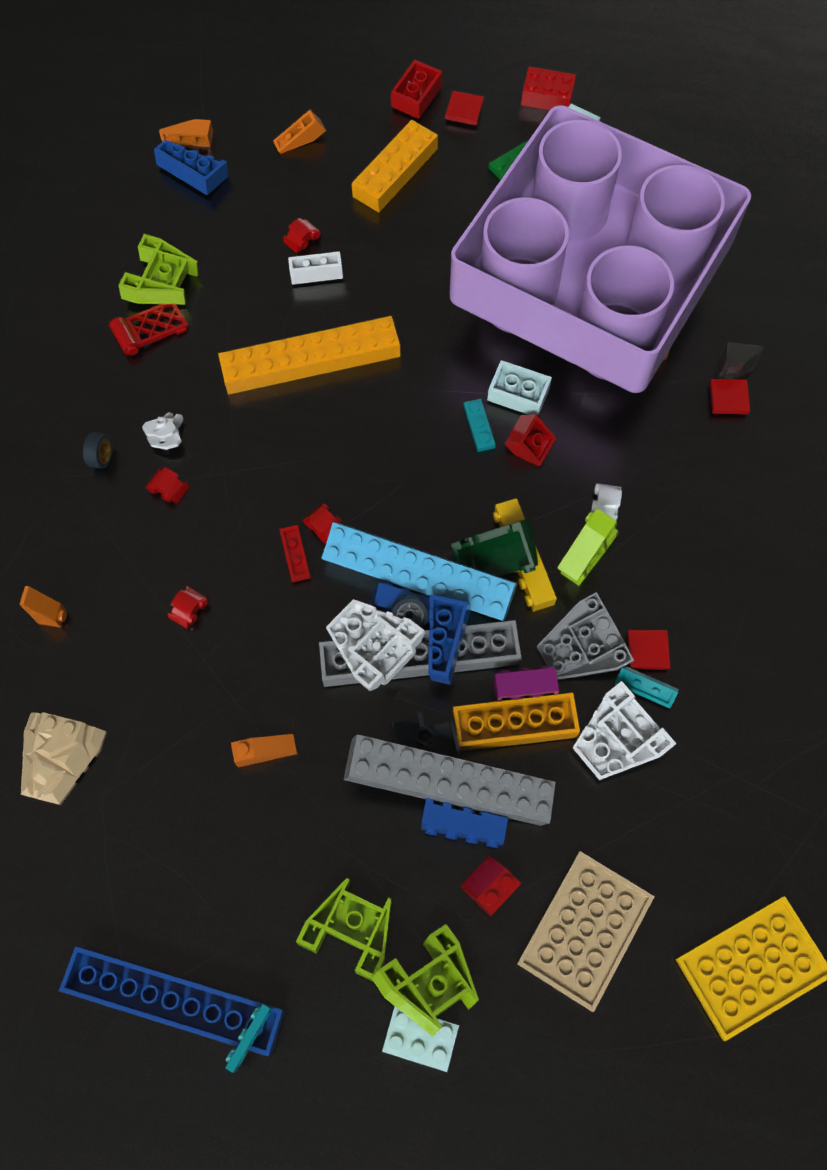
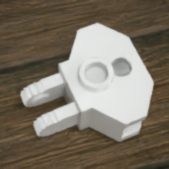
[142,412,183,450]

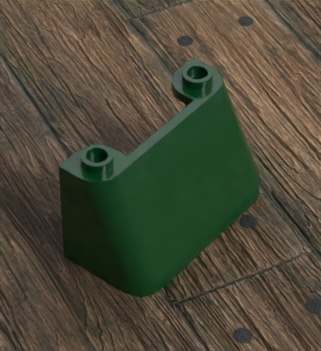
[451,518,538,576]

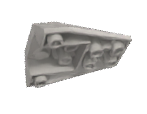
[537,592,634,680]

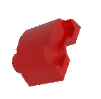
[283,218,321,253]
[146,467,190,504]
[302,503,343,545]
[168,586,208,629]

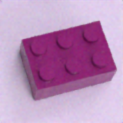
[493,666,559,702]

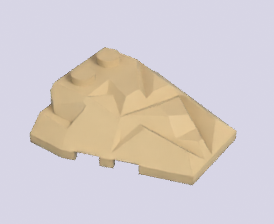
[21,712,107,805]

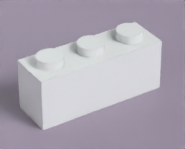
[288,251,343,284]

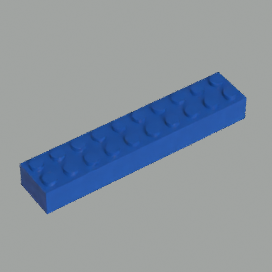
[59,946,285,1056]

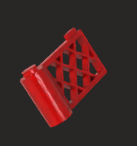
[109,304,189,355]

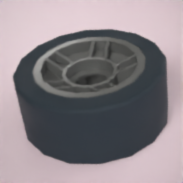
[390,594,429,629]

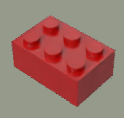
[391,60,443,119]
[521,67,576,110]

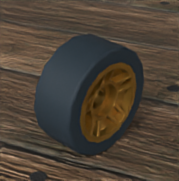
[83,432,113,468]

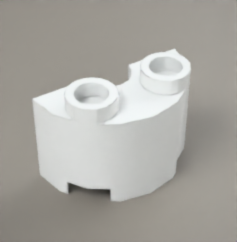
[591,483,622,520]

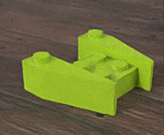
[119,234,199,305]
[558,508,619,586]
[296,878,391,982]
[372,924,479,1037]

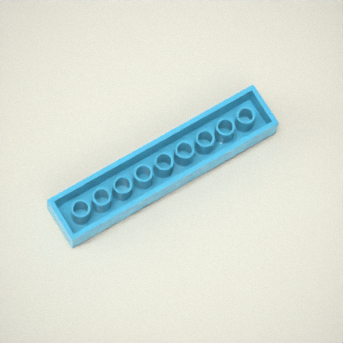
[322,522,518,621]

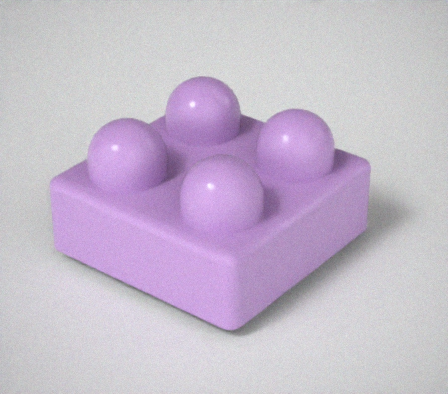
[450,106,751,393]

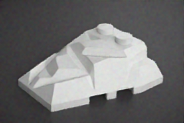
[326,599,425,691]
[573,681,676,780]

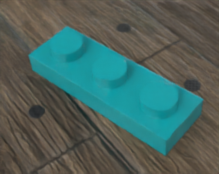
[463,399,495,452]
[615,666,679,708]
[226,1004,273,1073]

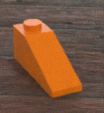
[273,110,326,154]
[159,119,213,147]
[20,586,67,627]
[231,734,297,767]

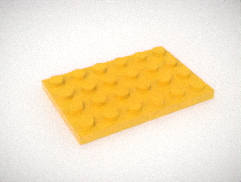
[675,896,827,1041]

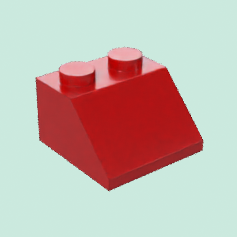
[504,414,557,466]
[460,856,521,917]

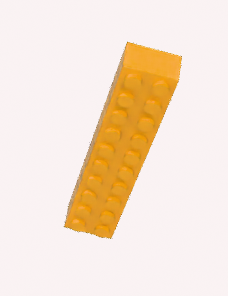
[218,316,400,395]

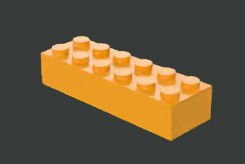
[352,120,438,213]
[452,693,580,751]

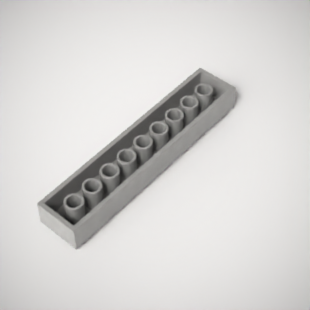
[319,620,521,687]
[344,734,556,826]

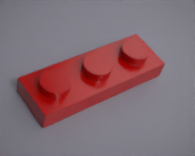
[279,525,311,583]

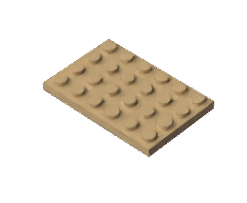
[517,851,655,1012]

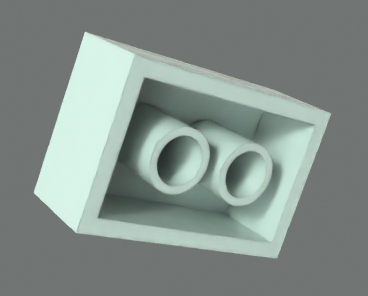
[487,360,552,416]
[382,1007,459,1072]

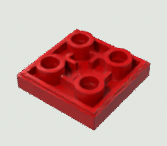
[445,91,484,125]
[710,379,750,414]
[627,630,670,670]

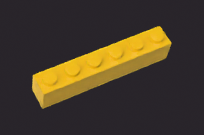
[493,498,557,612]

